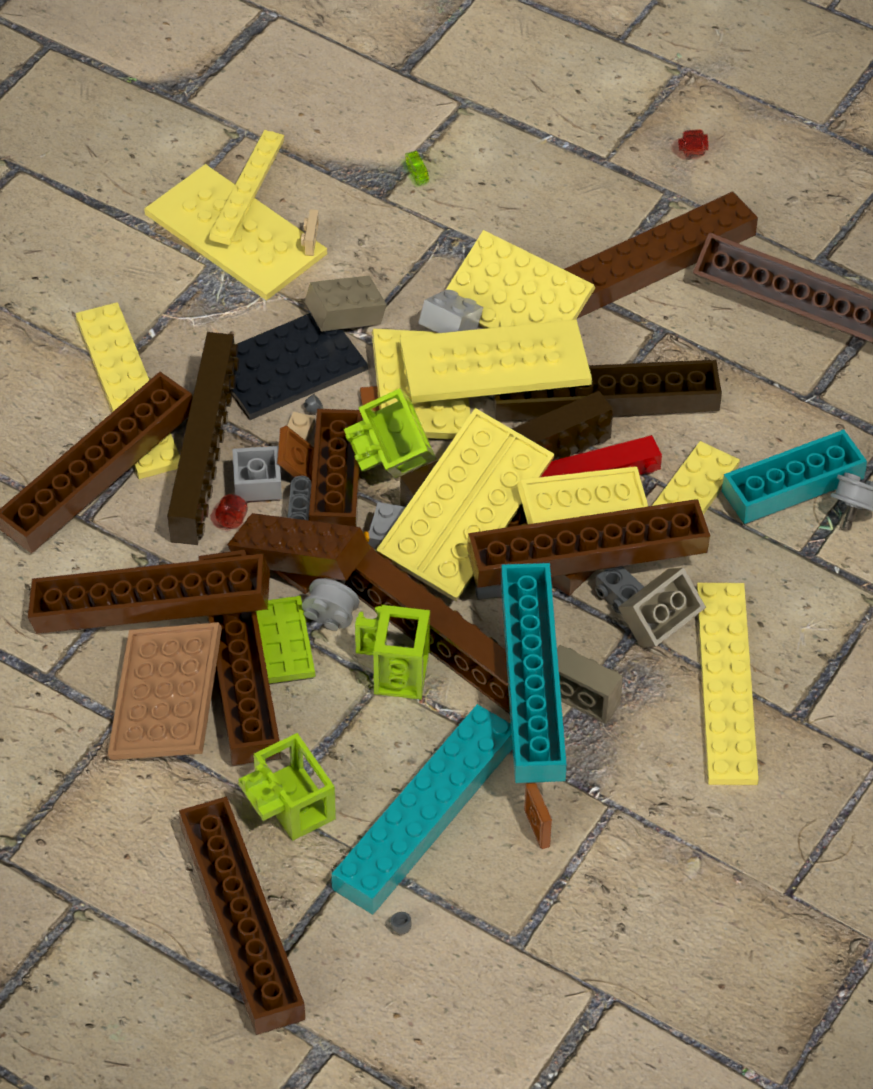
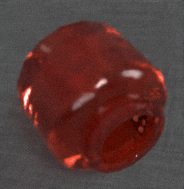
[678,129,709,157]
[215,494,248,529]

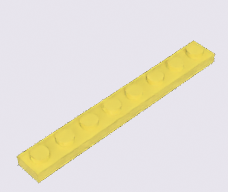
[210,130,284,245]

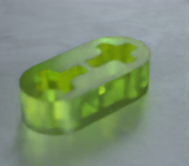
[405,150,429,186]

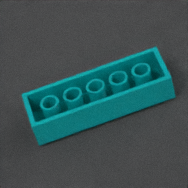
[722,429,867,524]

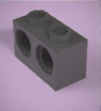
[595,566,644,616]

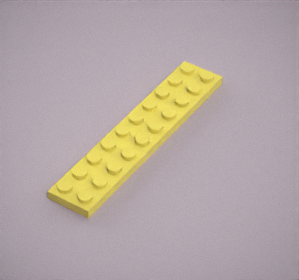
[75,302,180,479]
[697,583,758,785]

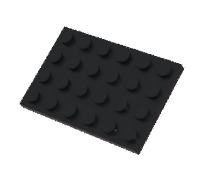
[230,313,368,420]

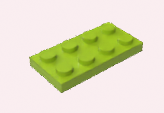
[256,596,315,684]

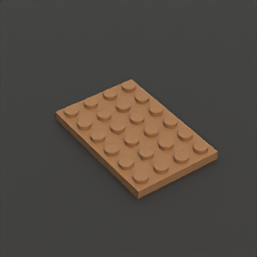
[108,622,222,760]

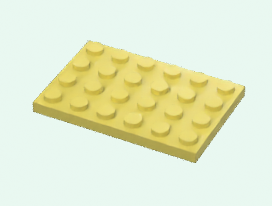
[446,230,595,329]
[372,329,471,439]

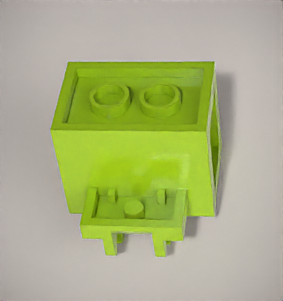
[344,388,437,478]
[355,605,430,700]
[238,733,336,841]

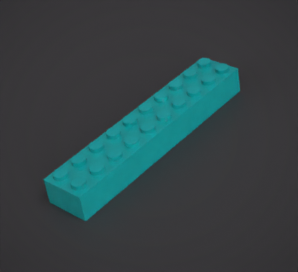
[501,563,567,783]
[332,704,513,915]

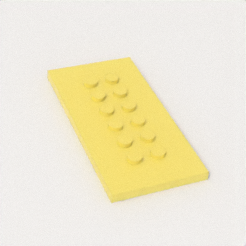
[144,164,327,301]
[400,320,592,403]
[376,408,554,601]

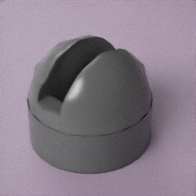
[304,394,323,414]
[390,912,412,935]

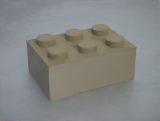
[305,276,387,331]
[618,567,706,647]
[557,645,623,724]

